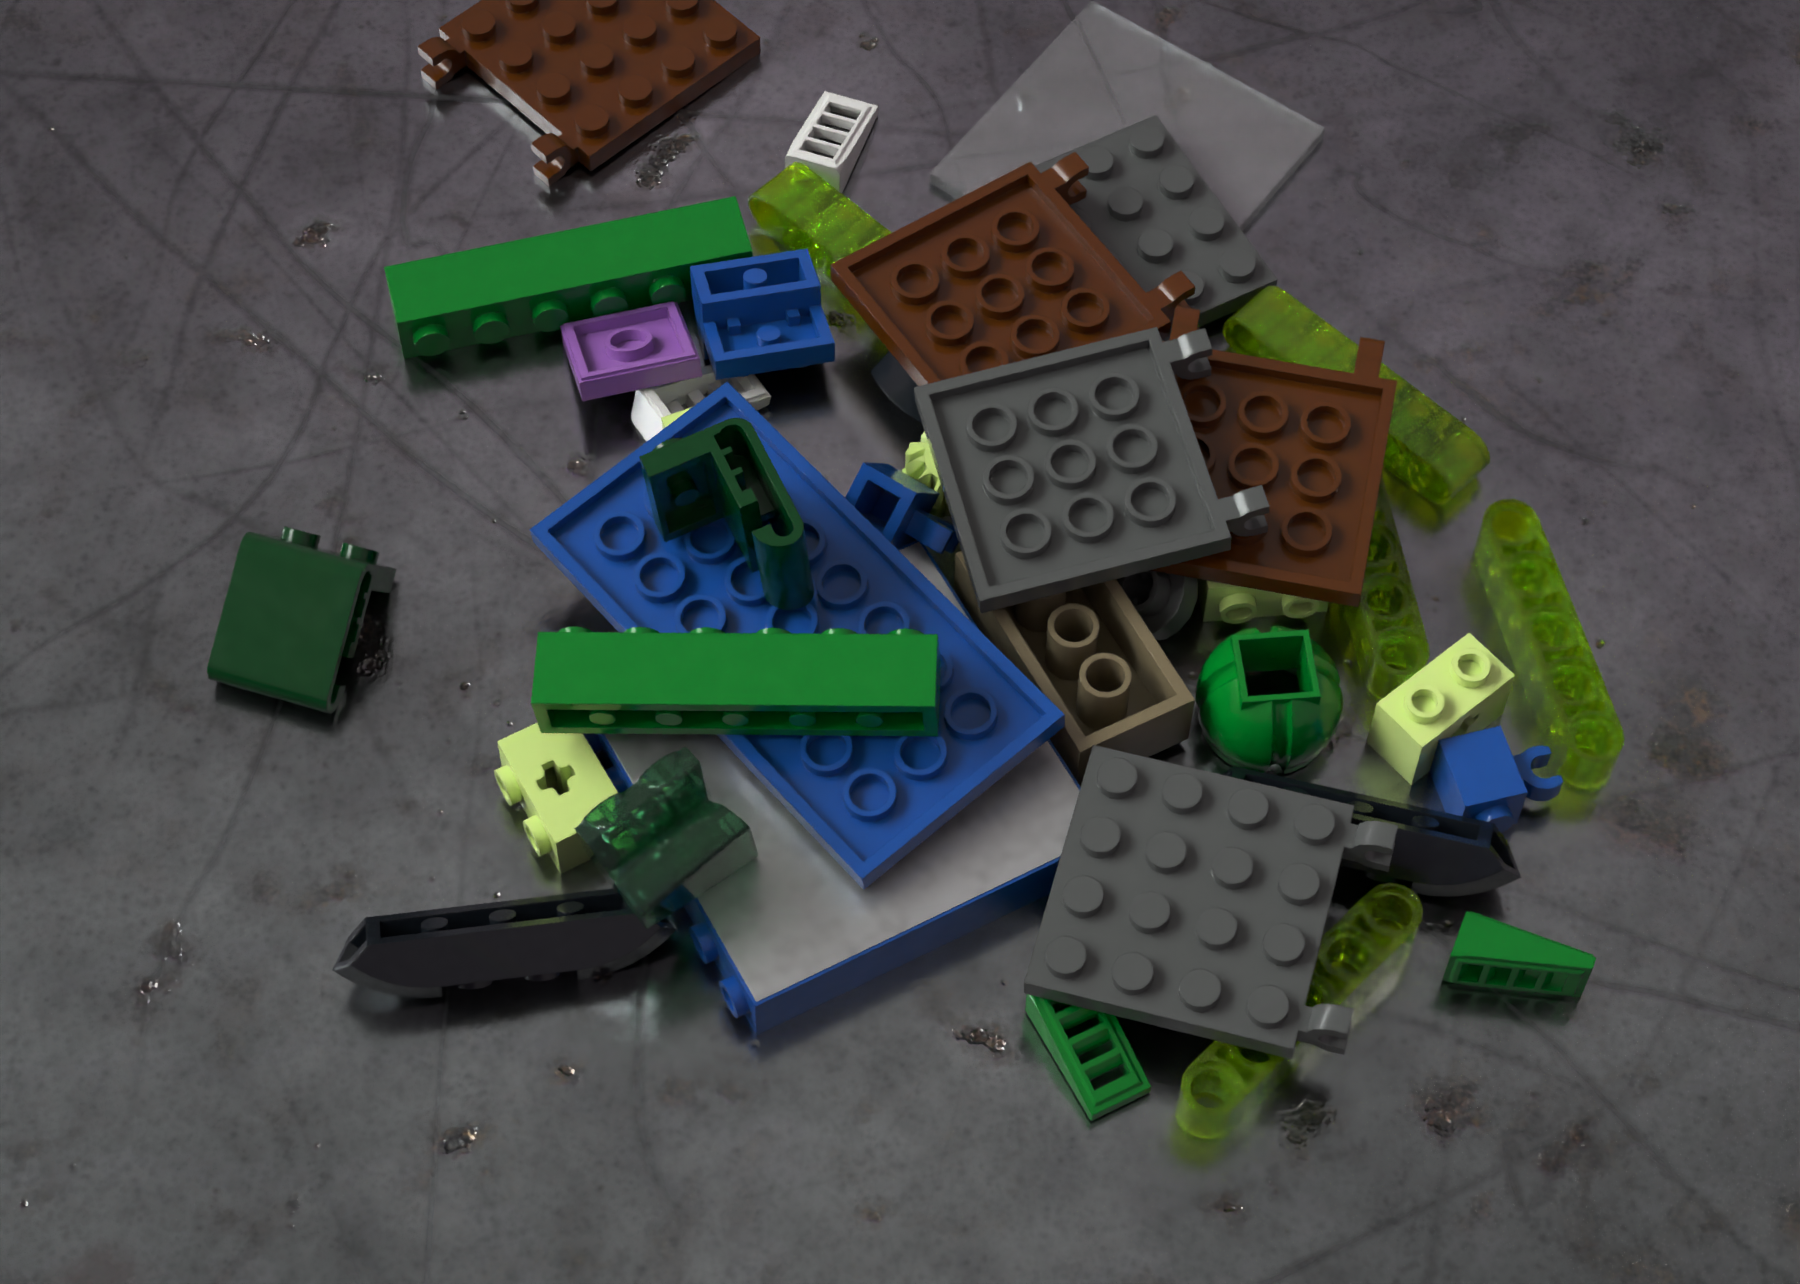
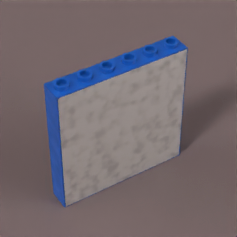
[583,540,1081,1035]

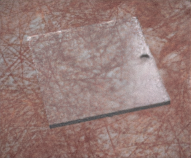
[930,0,1325,231]

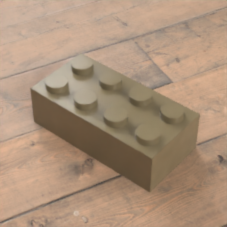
[954,551,1195,787]

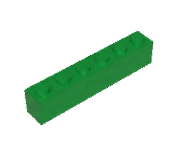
[384,196,753,359]
[531,626,941,736]

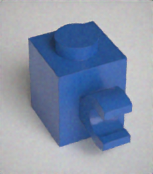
[845,462,959,554]
[1429,726,1564,833]

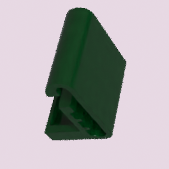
[639,418,814,610]
[207,526,396,714]

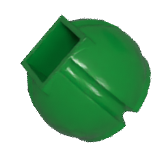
[1195,626,1344,774]

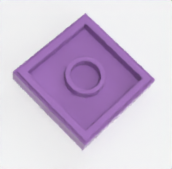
[560,301,702,401]

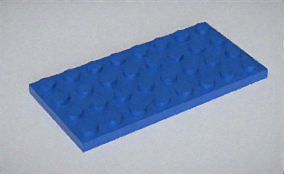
[530,382,1065,890]

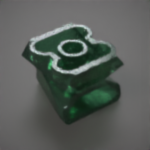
[574,746,759,929]

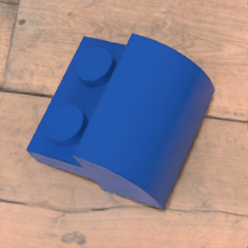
[690,248,835,380]

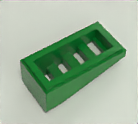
[1442,911,1597,997]
[1025,994,1152,1121]

